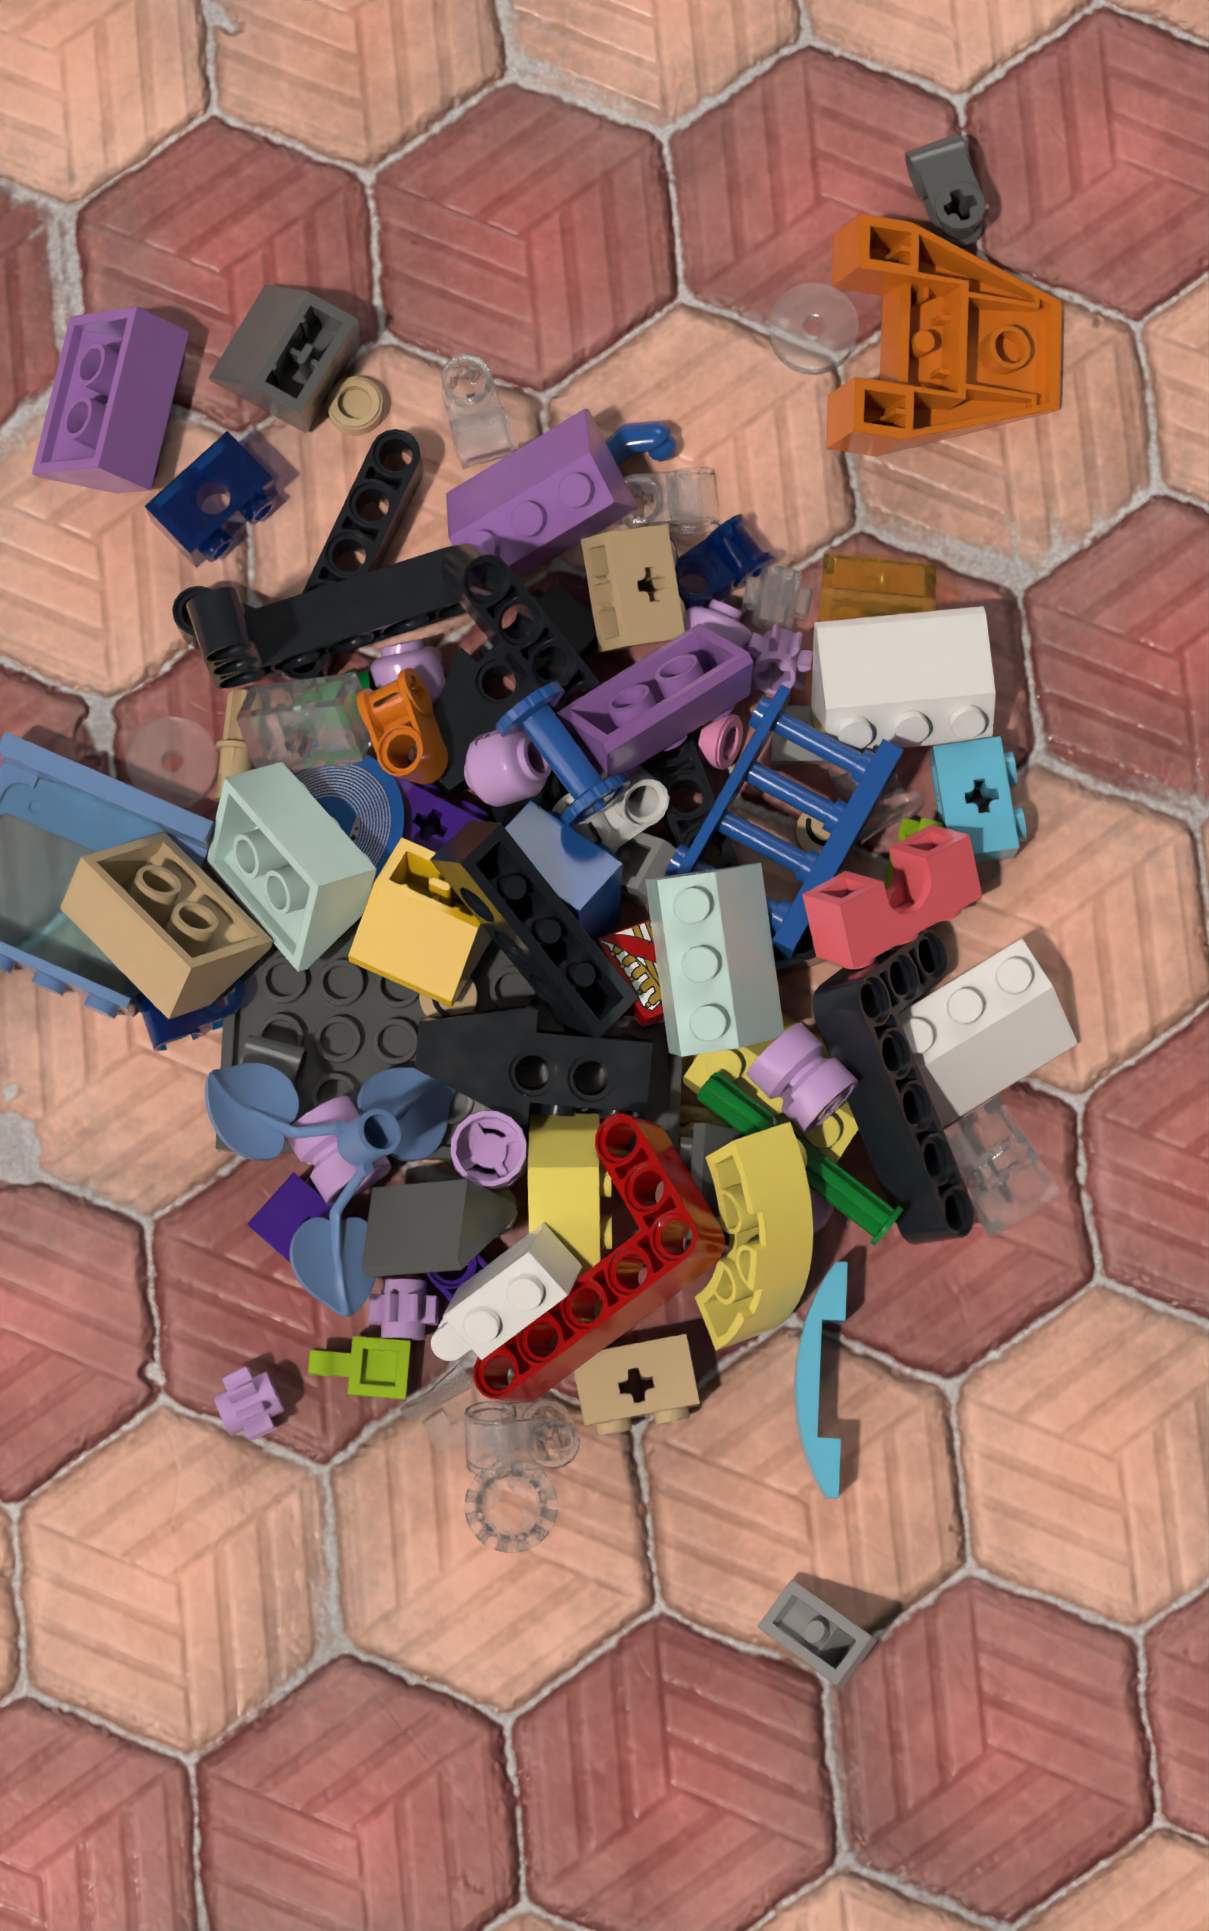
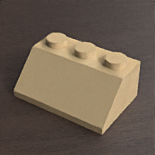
[60,832,273,1019]

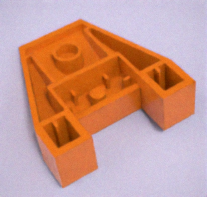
[826,213,1062,457]

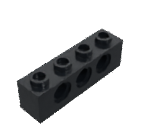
[430,820,638,1038]

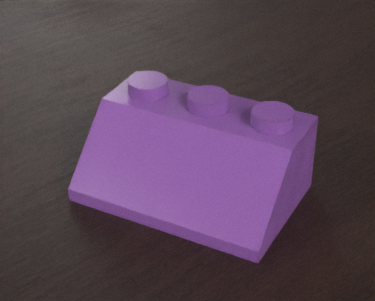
[32,307,189,494]
[446,409,638,582]
[556,623,753,779]

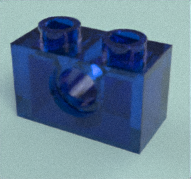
[144,431,278,568]

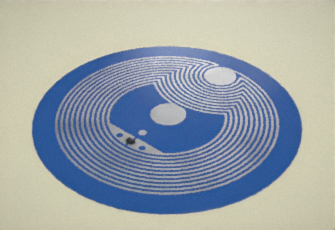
[287,749,405,890]

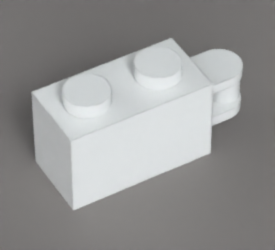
[431,1223,582,1361]

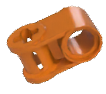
[356,668,448,785]

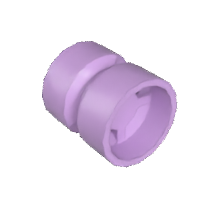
[747,1022,859,1134]
[285,1096,391,1206]
[451,1111,528,1193]

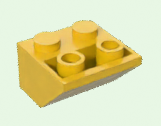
[348,837,492,1008]

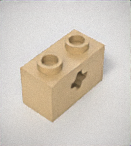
[581,524,686,652]
[574,1334,700,1436]

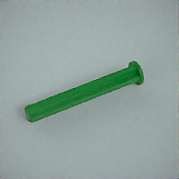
[697,1072,903,1246]

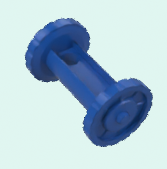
[495,681,630,828]

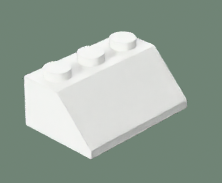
[811,606,996,752]
[898,938,1078,1128]

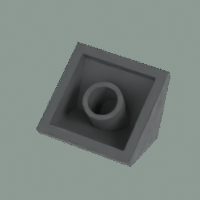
[362,1179,518,1277]

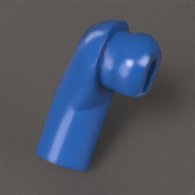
[605,421,677,467]

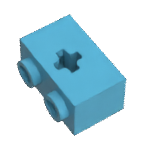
[929,736,1026,864]

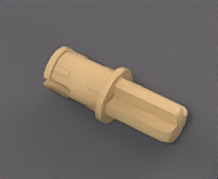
[214,689,261,801]

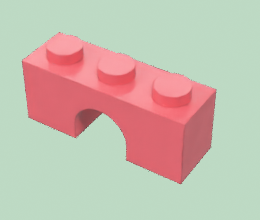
[802,825,982,969]

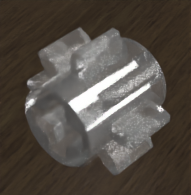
[742,565,813,631]

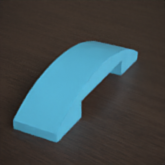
[794,1262,848,1499]

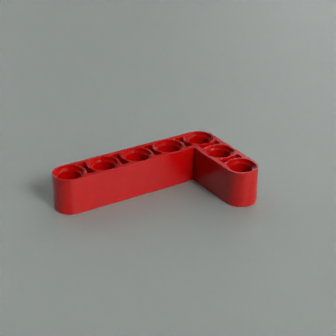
[473,1114,725,1403]

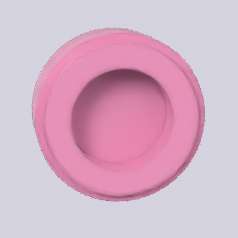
[698,713,743,770]

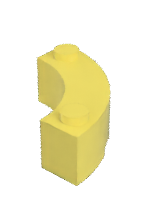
[695,1122,813,1351]

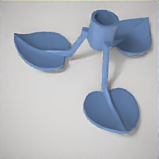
[205,1063,456,1317]

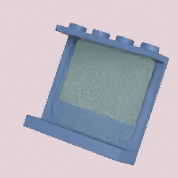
[0,732,214,1019]

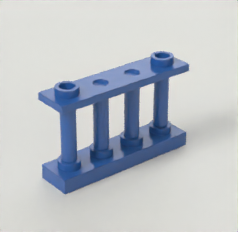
[665,684,904,960]

